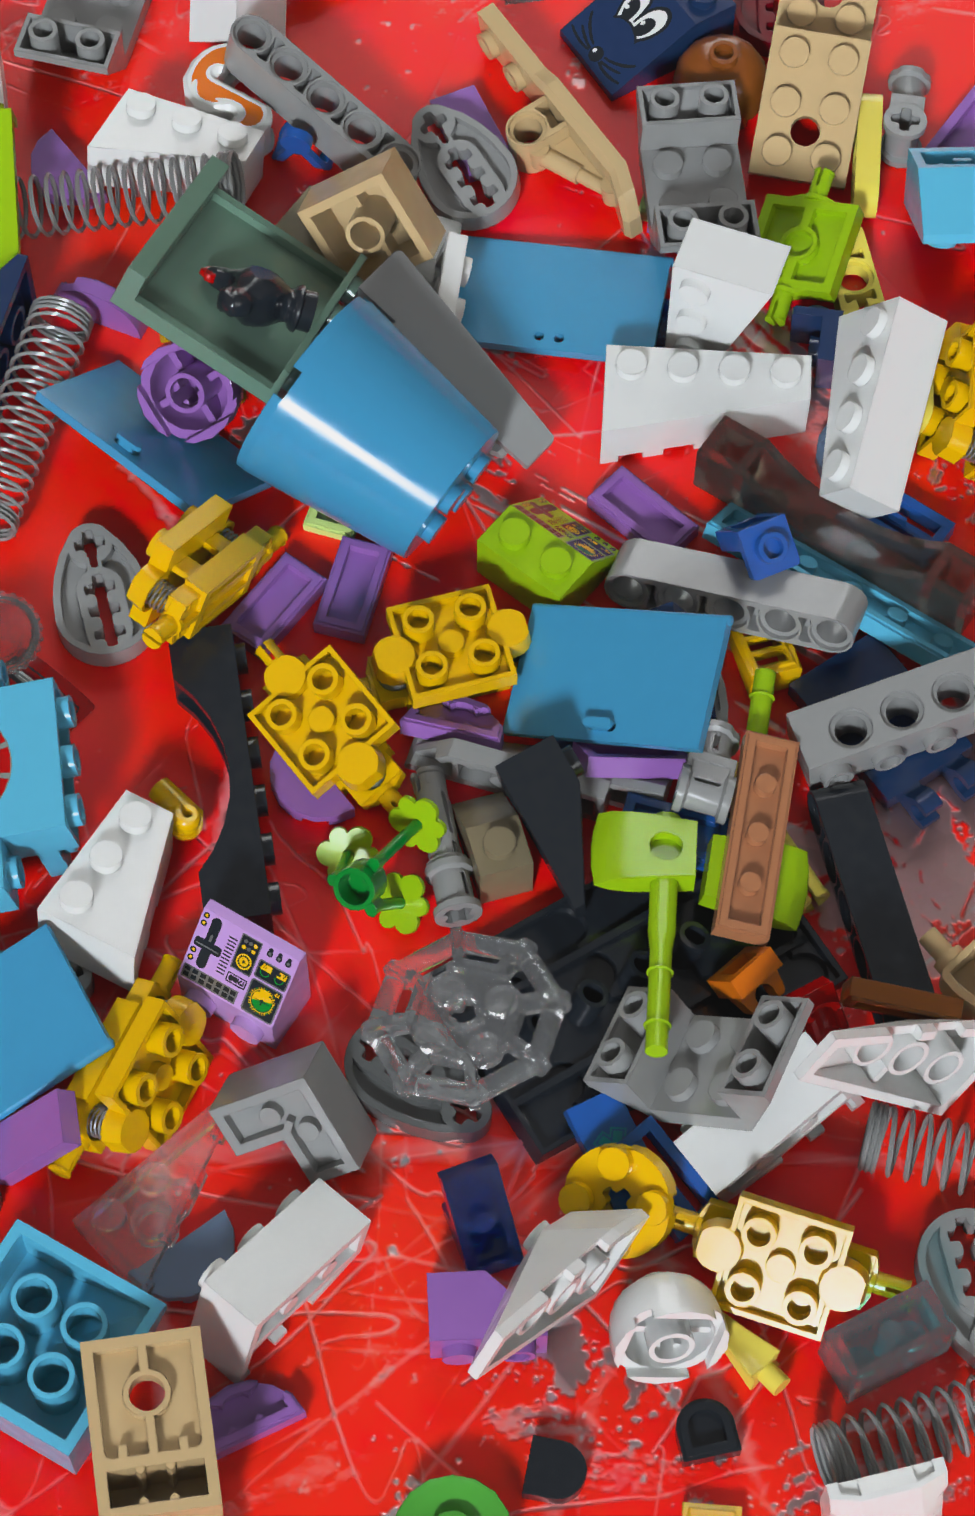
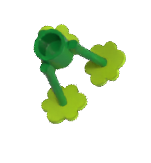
[316,795,447,934]

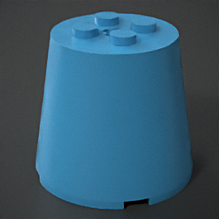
[236,296,499,558]

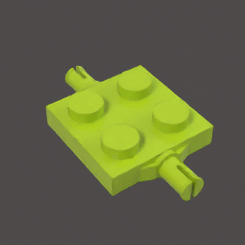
[758,167,864,327]

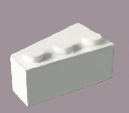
[87,88,265,203]
[37,790,174,991]
[673,1031,865,1202]

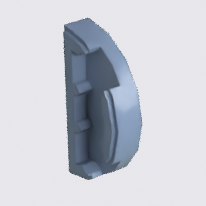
[129,1209,235,1303]

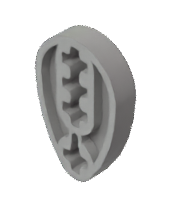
[411,104,521,231]
[53,523,157,667]
[914,1208,975,1369]

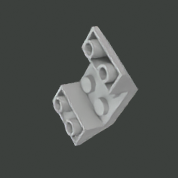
[13,0,152,75]
[636,80,761,253]
[583,986,814,1131]

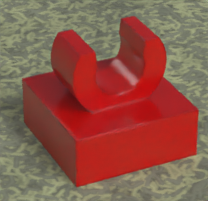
[785,976,849,1045]

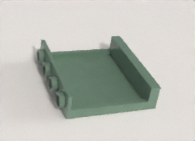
[110,155,368,404]

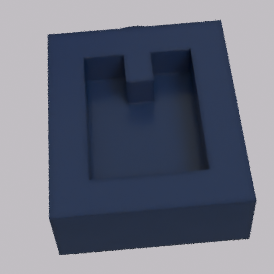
[790,305,844,389]

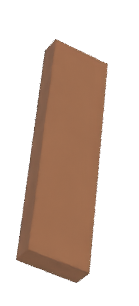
[711,730,800,946]

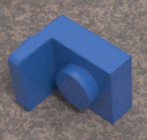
[715,513,800,581]

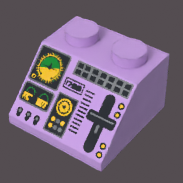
[177,899,311,1049]

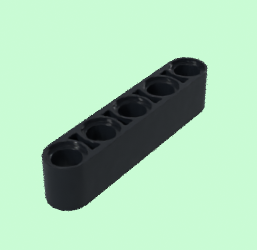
[807,779,934,1024]

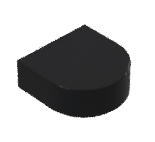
[675,1398,742,1467]
[522,1435,587,1504]

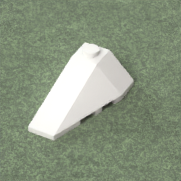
[793,1019,975,1116]
[467,1209,650,1380]

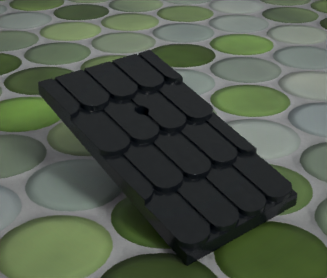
[419,811,848,1165]

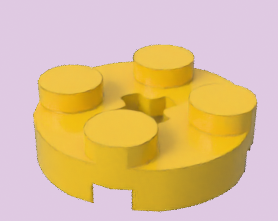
[558,1142,677,1259]

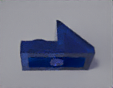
[437,1154,524,1275]

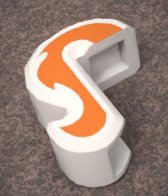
[183,43,275,156]

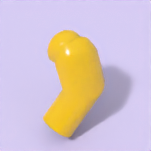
[149,778,203,841]

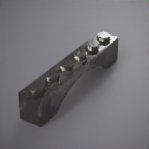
[693,415,975,635]

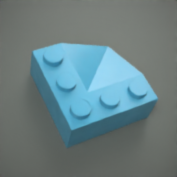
[0,1219,167,1475]

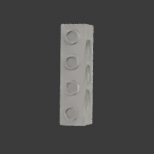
[786,647,975,790]

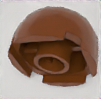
[672,33,766,130]

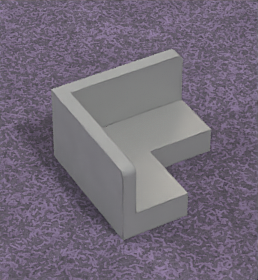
[208,1041,377,1184]

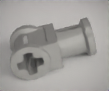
[881,65,932,168]
[670,719,740,825]

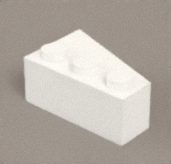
[665,217,791,351]
[191,1178,371,1383]

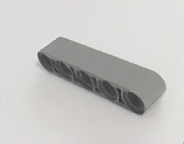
[224,15,422,181]
[604,538,868,653]

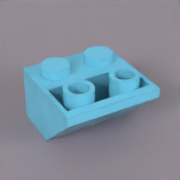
[904,147,975,249]

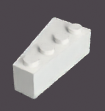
[819,296,948,519]
[600,345,812,464]

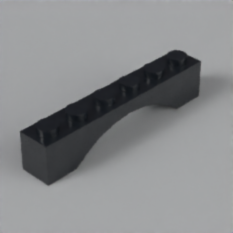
[169,623,283,934]

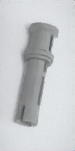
[410,765,483,928]

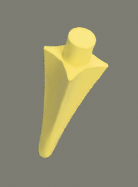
[722,1311,790,1396]

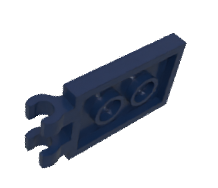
[788,634,975,830]

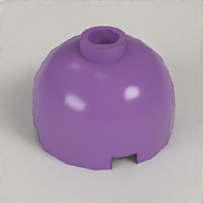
[137,341,243,443]

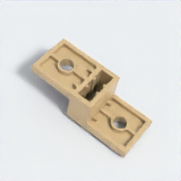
[748,0,878,190]
[79,1325,223,1516]

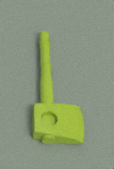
[698,668,809,931]
[591,811,698,1058]

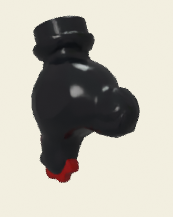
[199,265,319,333]

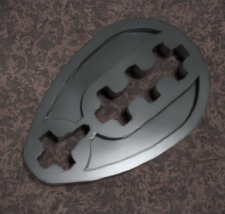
[344,1012,492,1143]

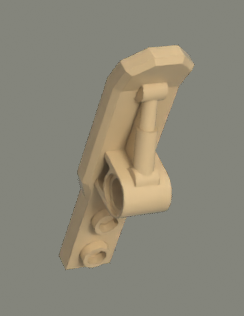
[476,3,643,239]

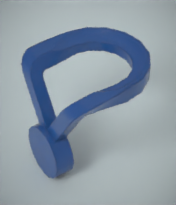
[271,122,333,171]

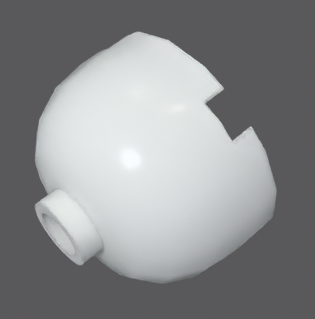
[609,1271,730,1384]

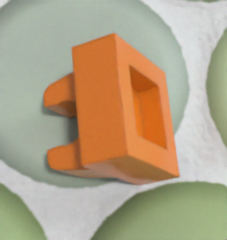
[707,946,785,1015]

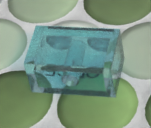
[818,1279,957,1404]

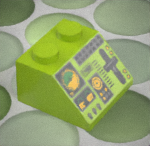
[477,497,619,609]

